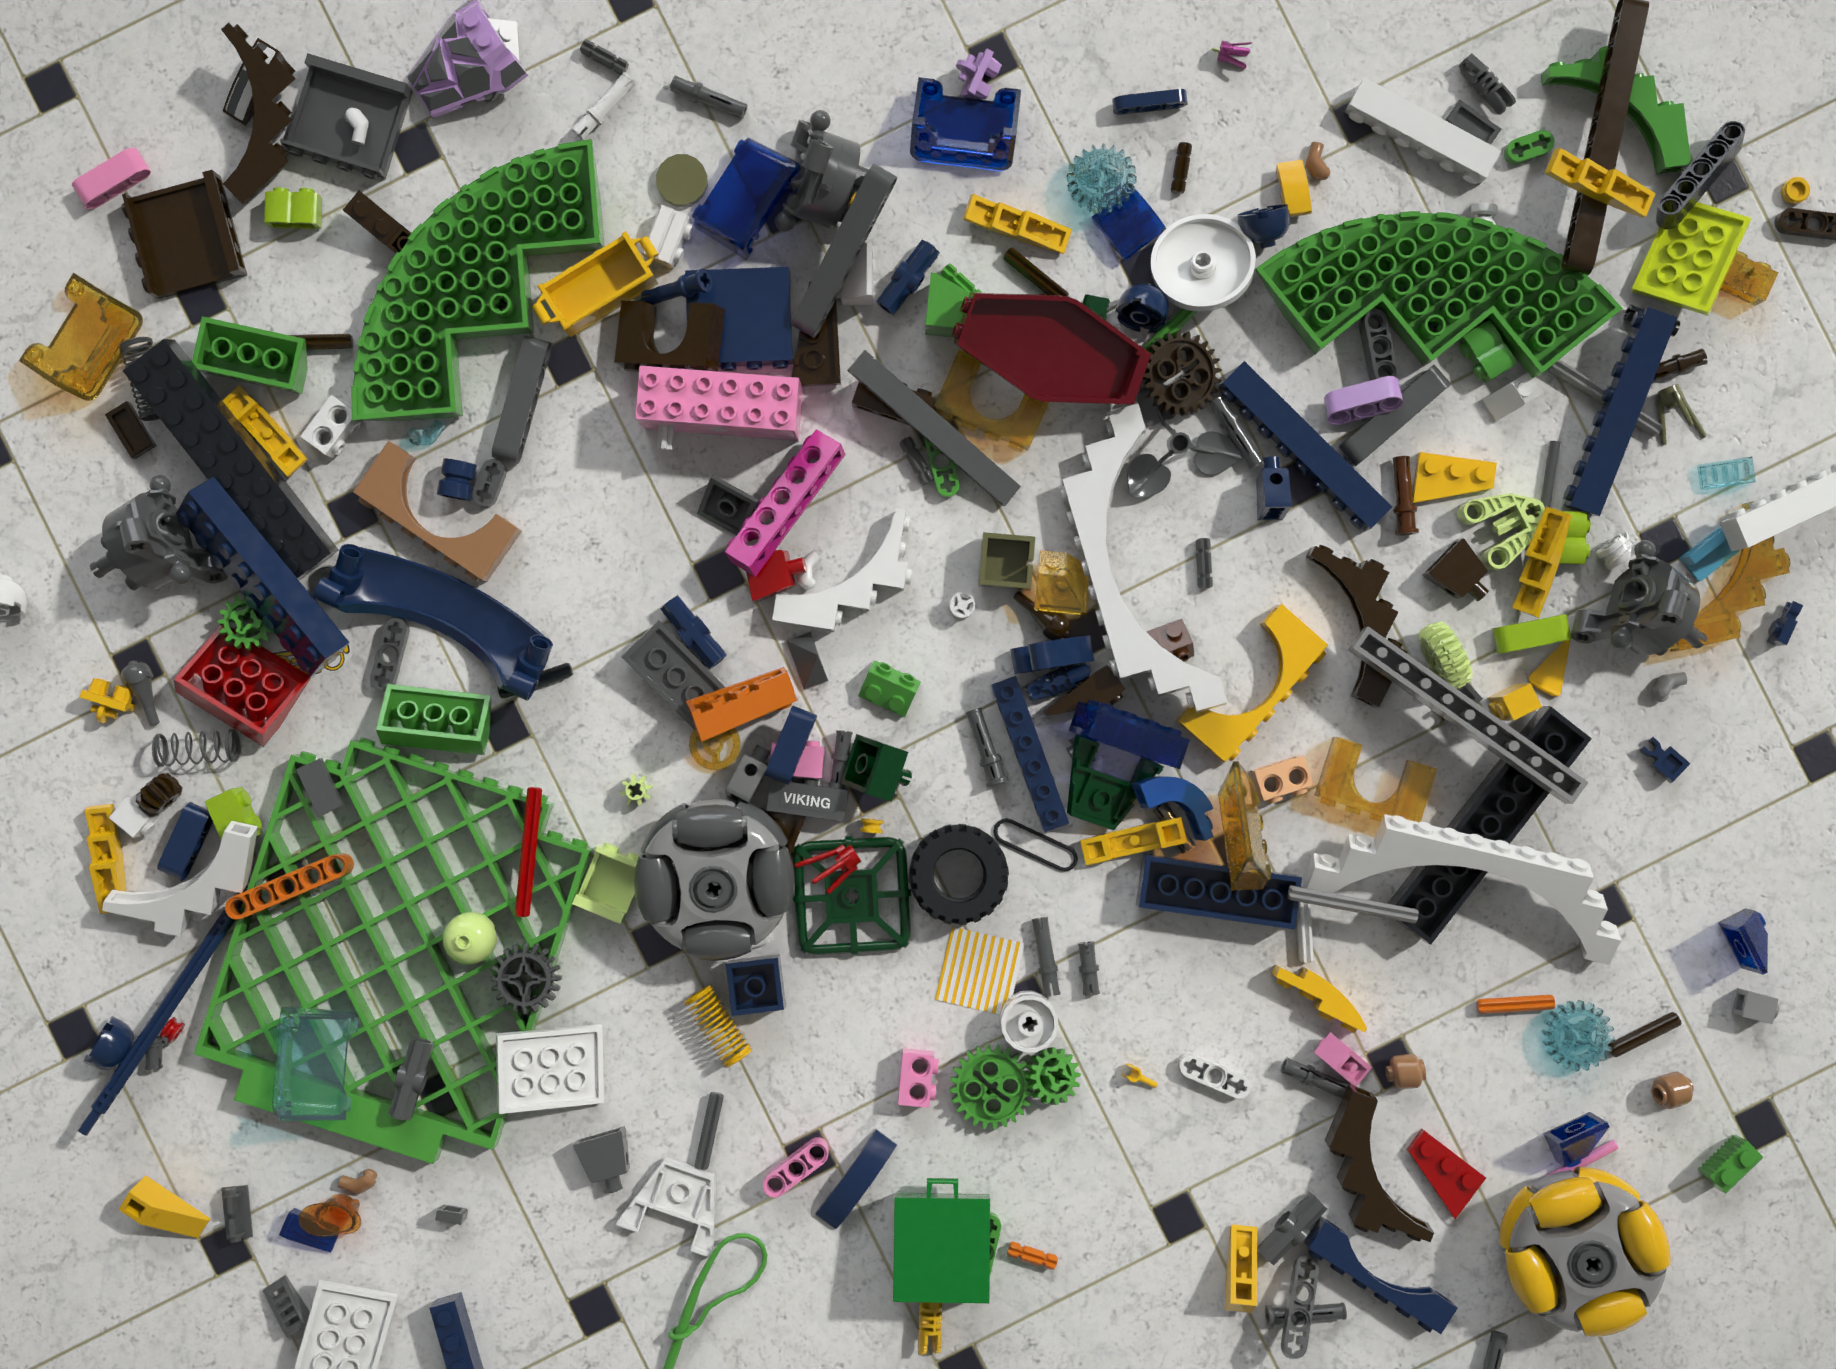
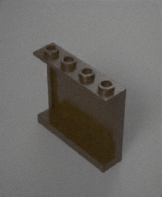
[121,170,247,299]

